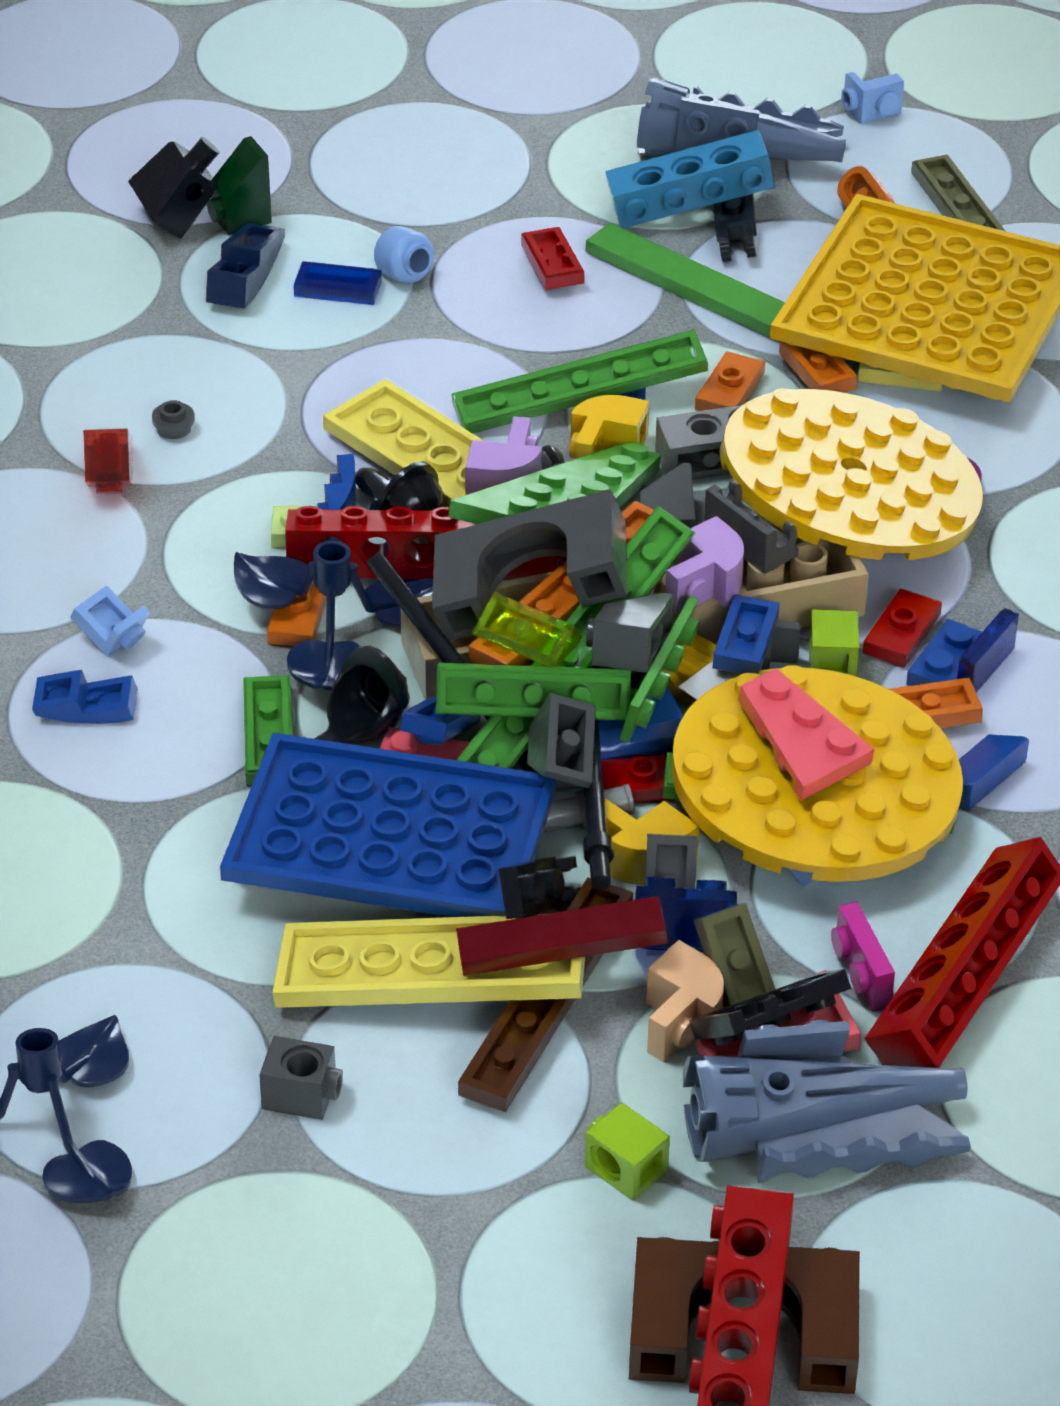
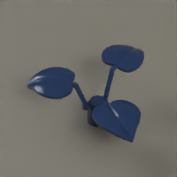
[234,541,433,690]
[0,1015,132,1203]

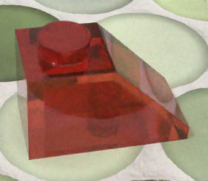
[83,428,133,494]

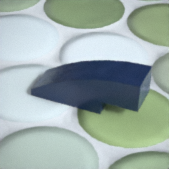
[206,223,285,309]

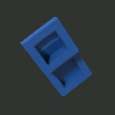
[32,669,138,724]

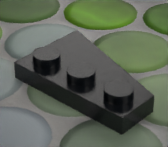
[689,969,851,1046]

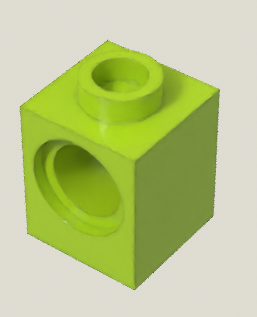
[809,609,859,676]
[585,1102,670,1201]

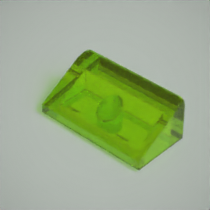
[472,592,583,667]

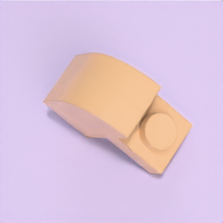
[646,940,724,1062]

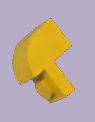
[569,395,649,459]
[604,797,700,885]

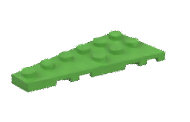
[448,442,662,524]

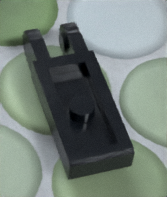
[713,193,757,262]
[499,856,580,919]

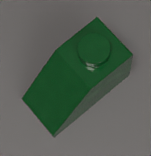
[207,136,272,235]

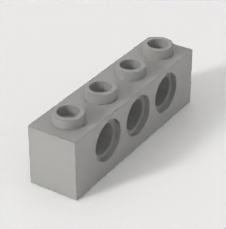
[655,405,742,480]

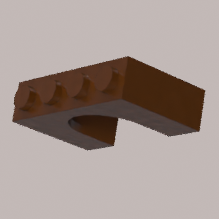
[629,1237,860,1394]

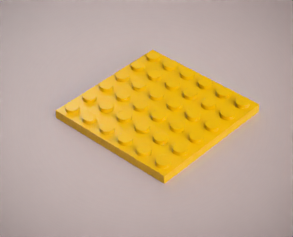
[770,194,1060,403]

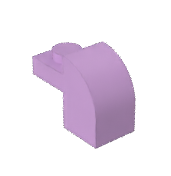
[465,416,542,495]
[665,516,744,615]

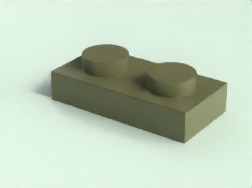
[694,903,775,1007]

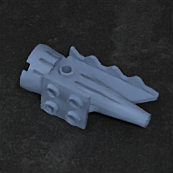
[637,77,846,163]
[683,1020,971,1183]

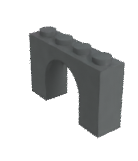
[432,489,627,641]

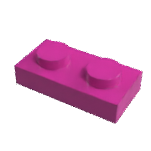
[831,902,895,1012]

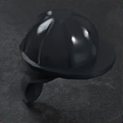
[355,461,444,511]
[314,645,410,744]

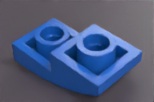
[317,454,356,542]

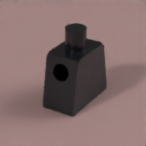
[128,137,220,239]

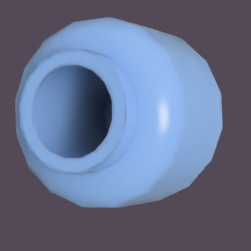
[374,226,434,284]

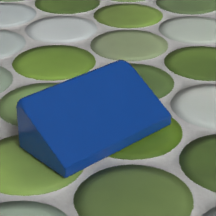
[959,734,1029,811]

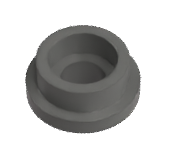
[152,400,195,439]

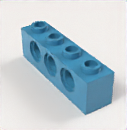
[605,130,775,228]

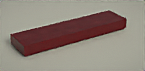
[456,896,668,976]

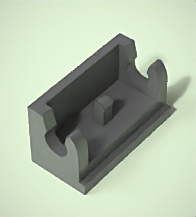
[704,479,799,574]

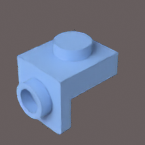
[841,72,904,124]
[70,585,150,657]

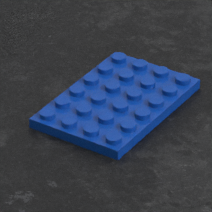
[220,733,556,917]

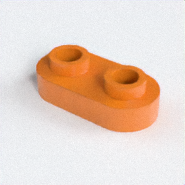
[837,166,895,208]

